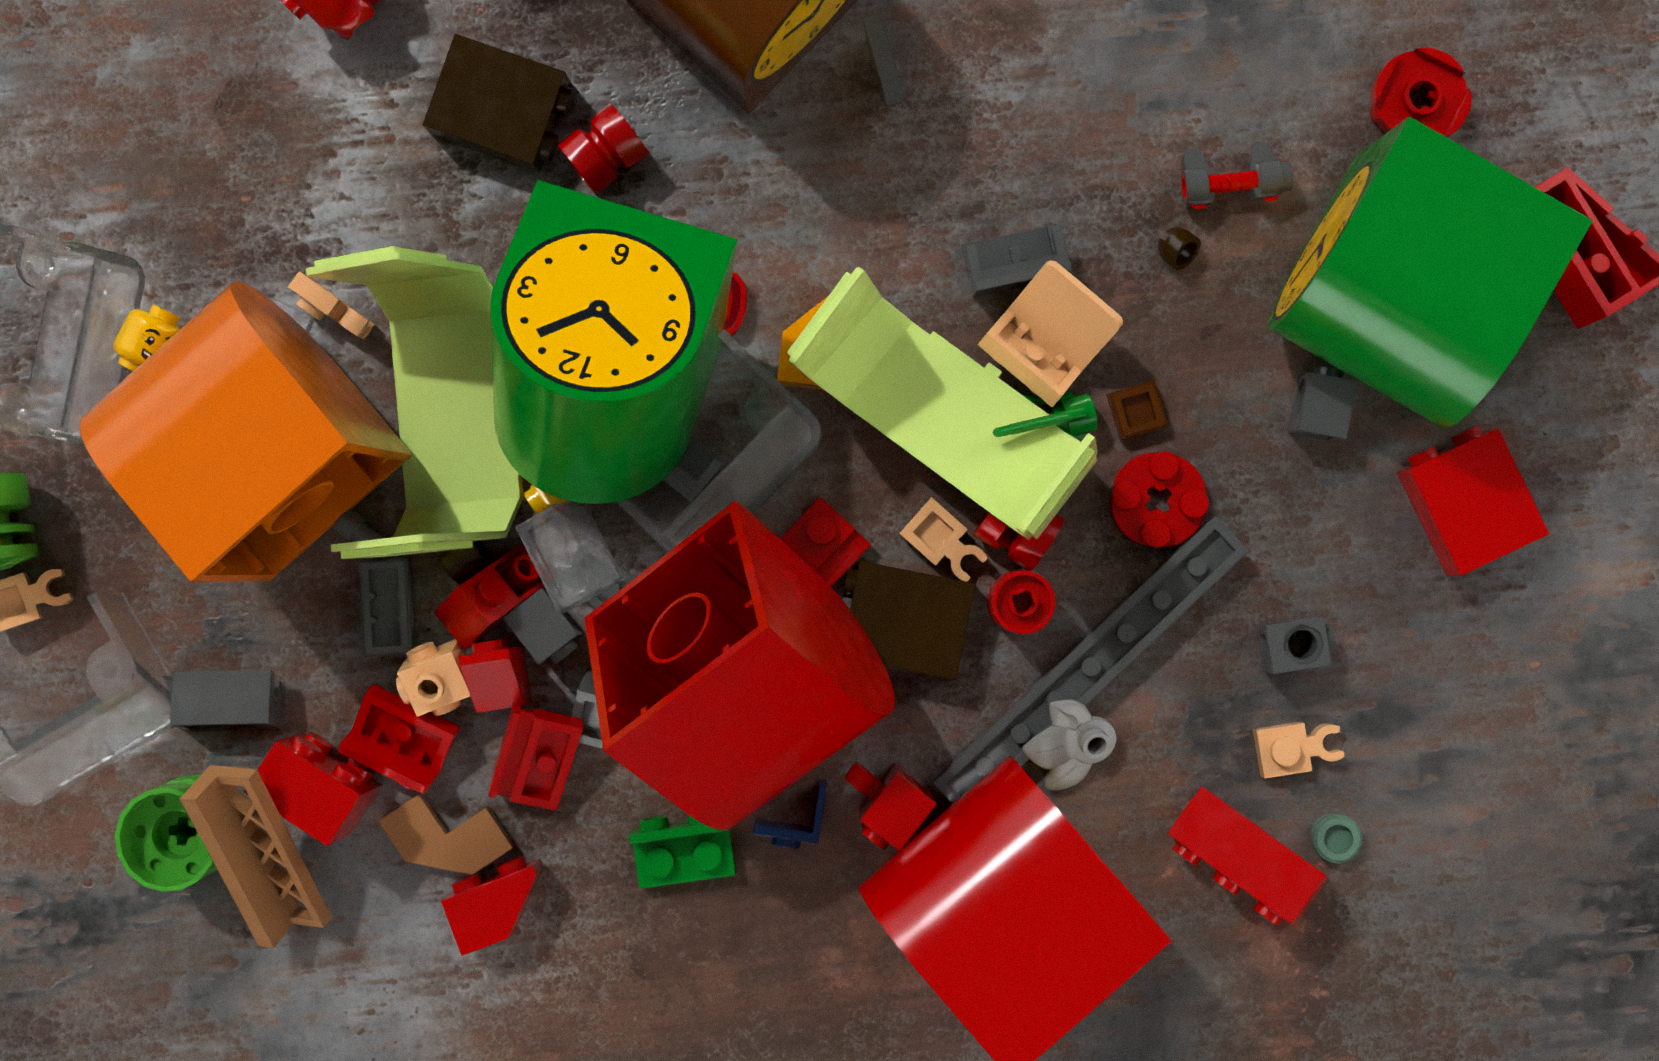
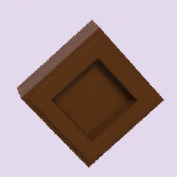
[1106,380,1168,441]

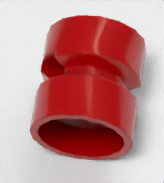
[557,103,649,196]
[973,511,1064,571]
[986,570,1056,634]

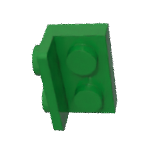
[629,814,736,889]

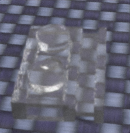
[515,500,624,614]

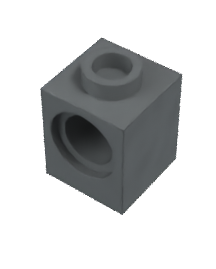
[1288,366,1358,442]
[503,588,583,665]
[1256,615,1336,674]

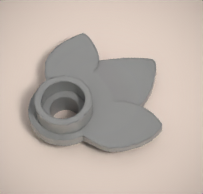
[1022,699,1117,790]

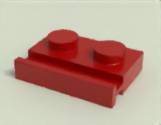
[780,496,871,587]
[488,704,583,811]

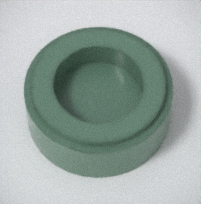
[1310,813,1362,863]

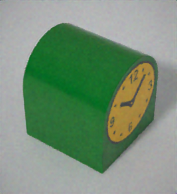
[1268,116,1593,428]
[490,180,737,504]

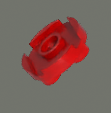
[1369,47,1472,137]
[1109,451,1209,548]

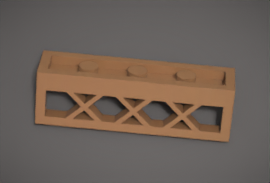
[180,765,332,948]

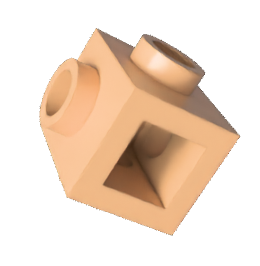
[396,639,470,717]

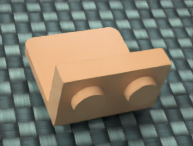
[977,260,1123,407]

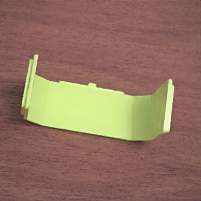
[306,246,524,559]
[787,266,1098,540]

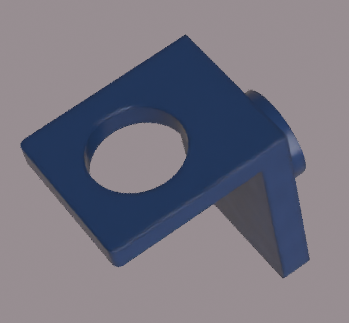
[753,779,827,849]

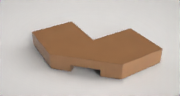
[378,793,515,875]

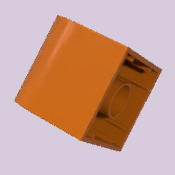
[79,281,413,582]

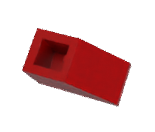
[434,543,553,650]
[458,638,532,713]
[441,856,543,956]

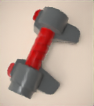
[1181,142,1293,209]

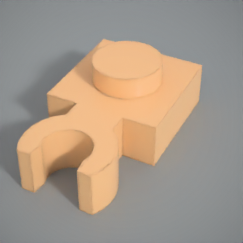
[288,271,375,340]
[899,497,987,582]
[0,569,74,632]
[1253,722,1345,779]

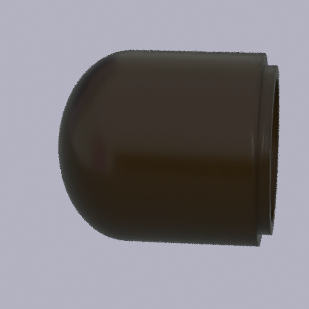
[438,541,489,585]

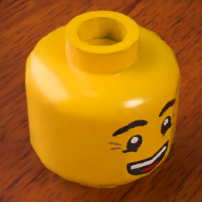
[113,304,181,371]

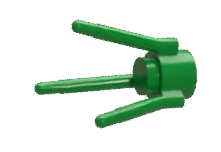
[993,390,1098,442]

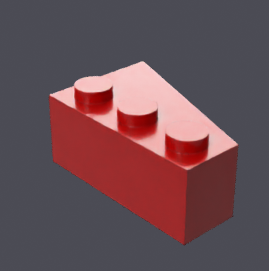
[1534,167,1659,330]
[1167,786,1329,927]

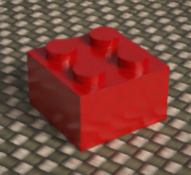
[243,732,382,846]

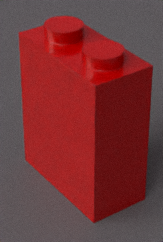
[1396,425,1549,576]

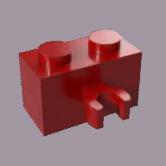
[844,761,937,852]

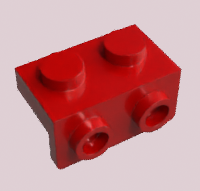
[338,684,460,794]

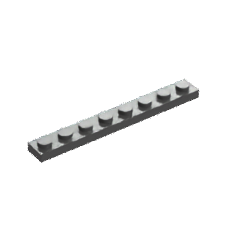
[932,515,1249,804]

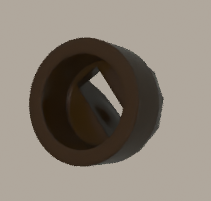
[1158,227,1201,270]

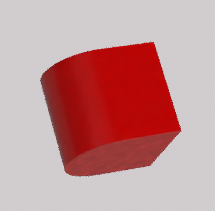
[584,500,895,830]
[858,755,1172,1061]

